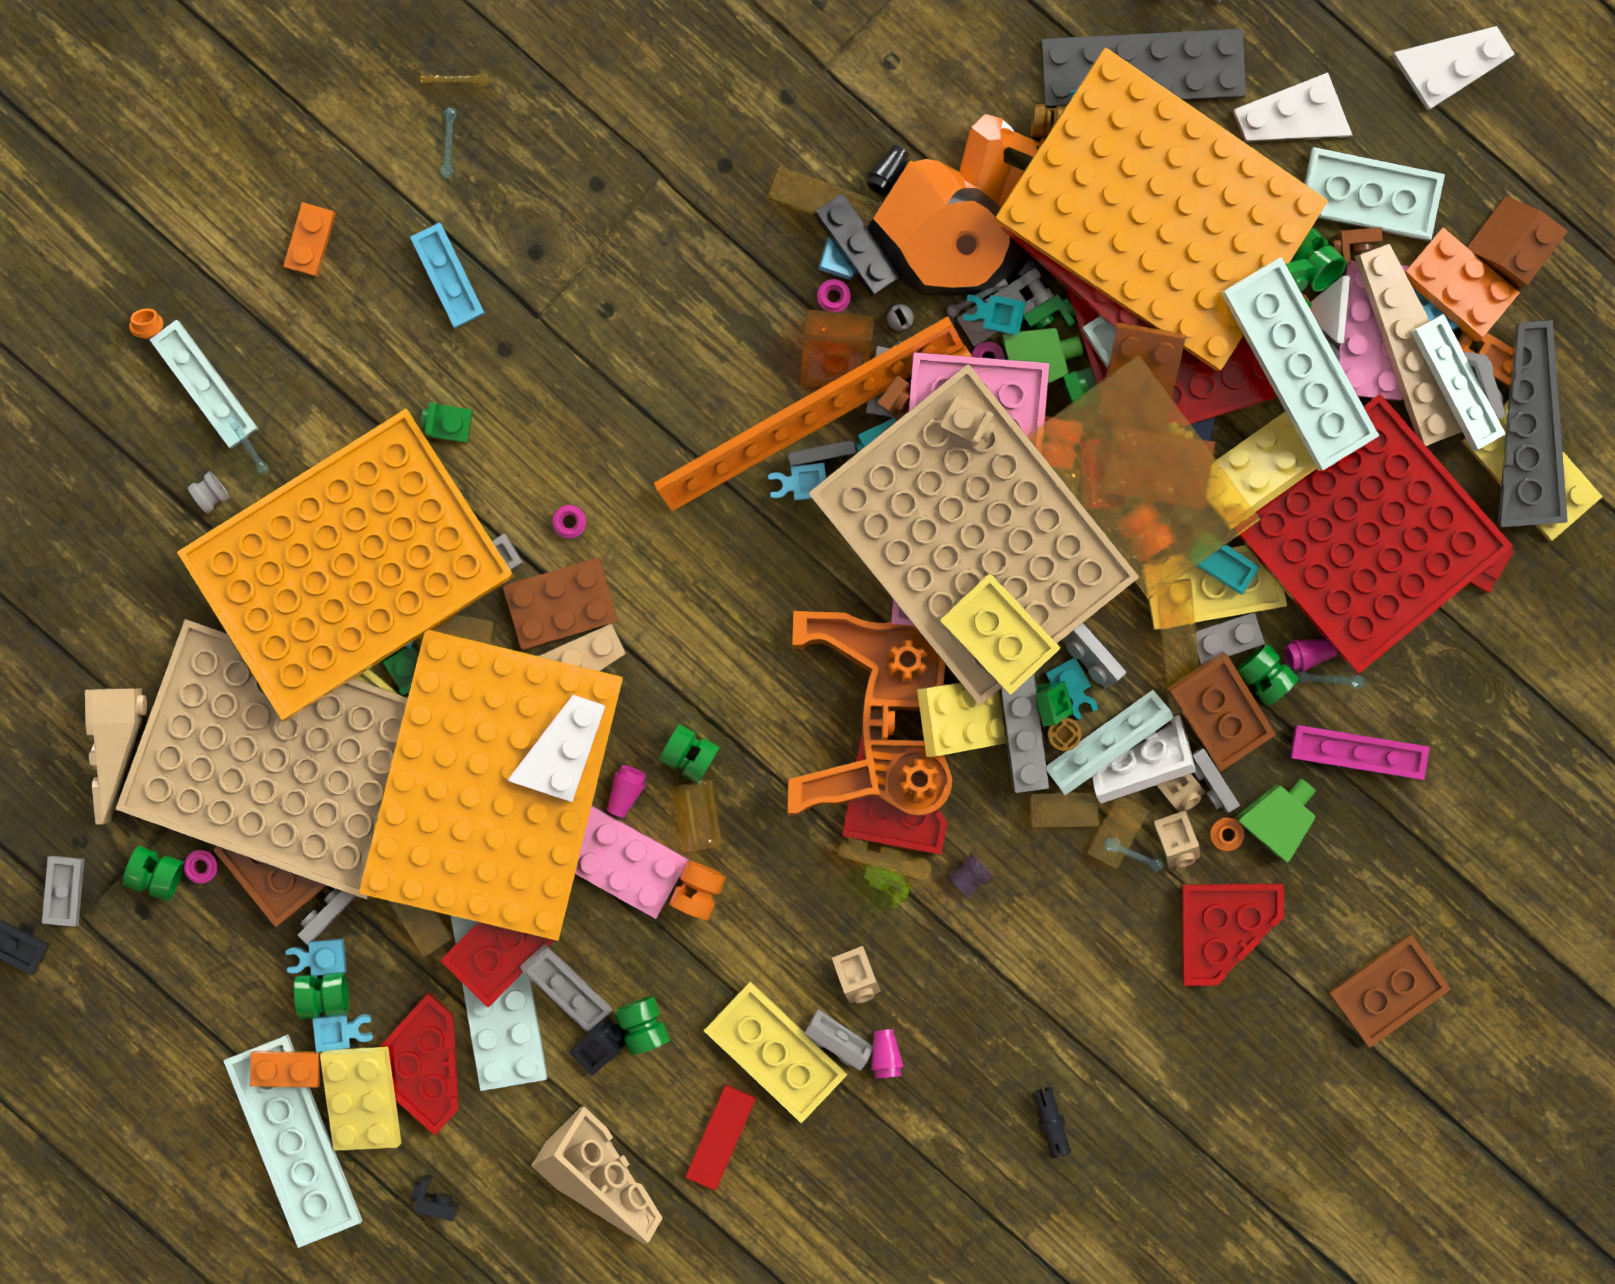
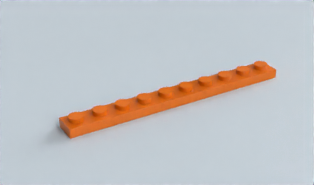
[654,316,964,511]

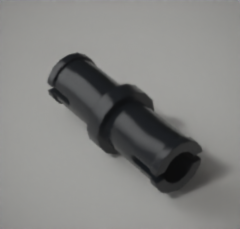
[1032,1087,1072,1158]

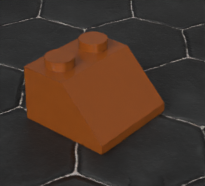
[1467,196,1568,290]

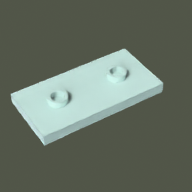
[1304,147,1445,242]

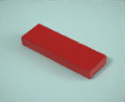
[685,1084,756,1191]

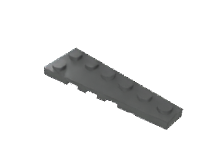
[1498,320,1568,528]

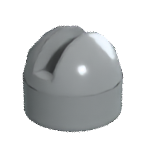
[887,304,914,332]

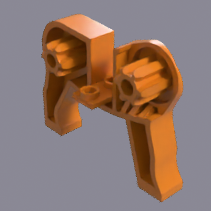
[787,611,952,816]

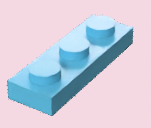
[410,223,485,329]

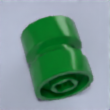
[1290,227,1347,292]
[1236,643,1299,707]
[658,723,720,784]
[122,846,184,902]
[294,972,349,1020]
[614,995,671,1056]

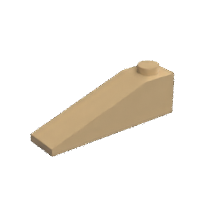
[85,688,147,824]
[531,1106,662,1245]

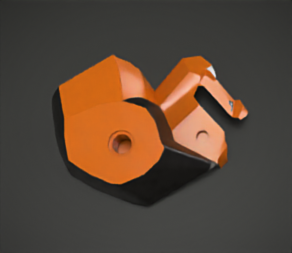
[867,114,1045,296]

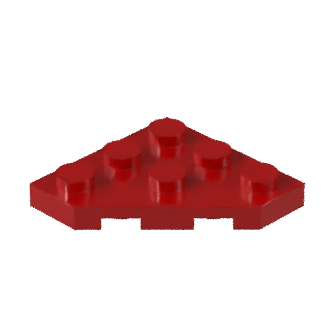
[842,737,947,855]
[1181,883,1284,986]
[380,992,459,1135]

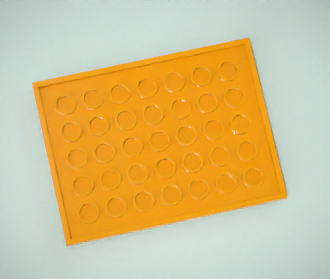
[993,47,1329,371]
[177,408,514,722]
[359,630,623,941]

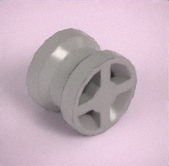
[188,471,230,514]

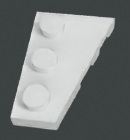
[1392,26,1515,111]
[1233,73,1352,143]
[507,695,605,802]
[1092,713,1196,804]

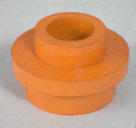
[129,308,164,339]
[1210,817,1244,851]

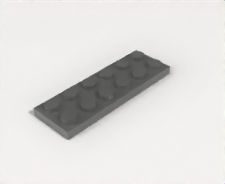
[1041,29,1246,108]

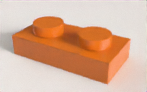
[283,202,336,277]
[250,1051,321,1087]

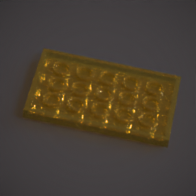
[1027,354,1260,599]

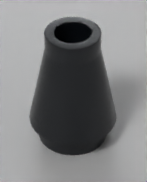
[867,145,910,197]

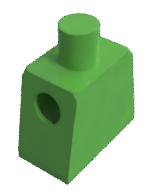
[999,328,1083,383]
[1234,779,1316,863]

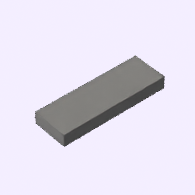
[520,943,612,1033]

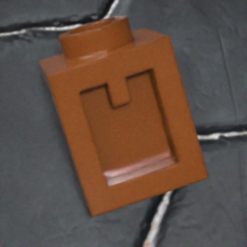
[1331,227,1383,267]
[878,375,911,420]

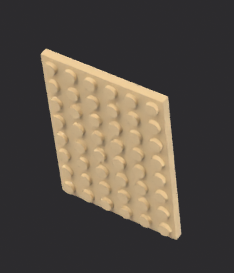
[809,364,1139,706]
[116,619,408,900]

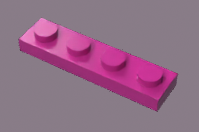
[1290,725,1430,780]

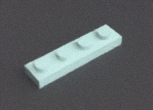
[1411,314,1505,451]
[150,320,259,448]
[1046,690,1174,795]

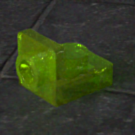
[864,862,911,909]

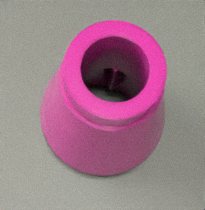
[1284,638,1337,673]
[607,765,646,818]
[871,1029,904,1079]

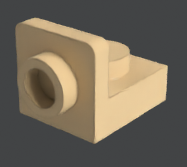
[940,396,996,445]
[1157,773,1205,812]
[1154,811,1200,868]
[832,946,881,1003]

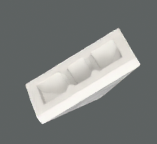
[1310,276,1350,347]

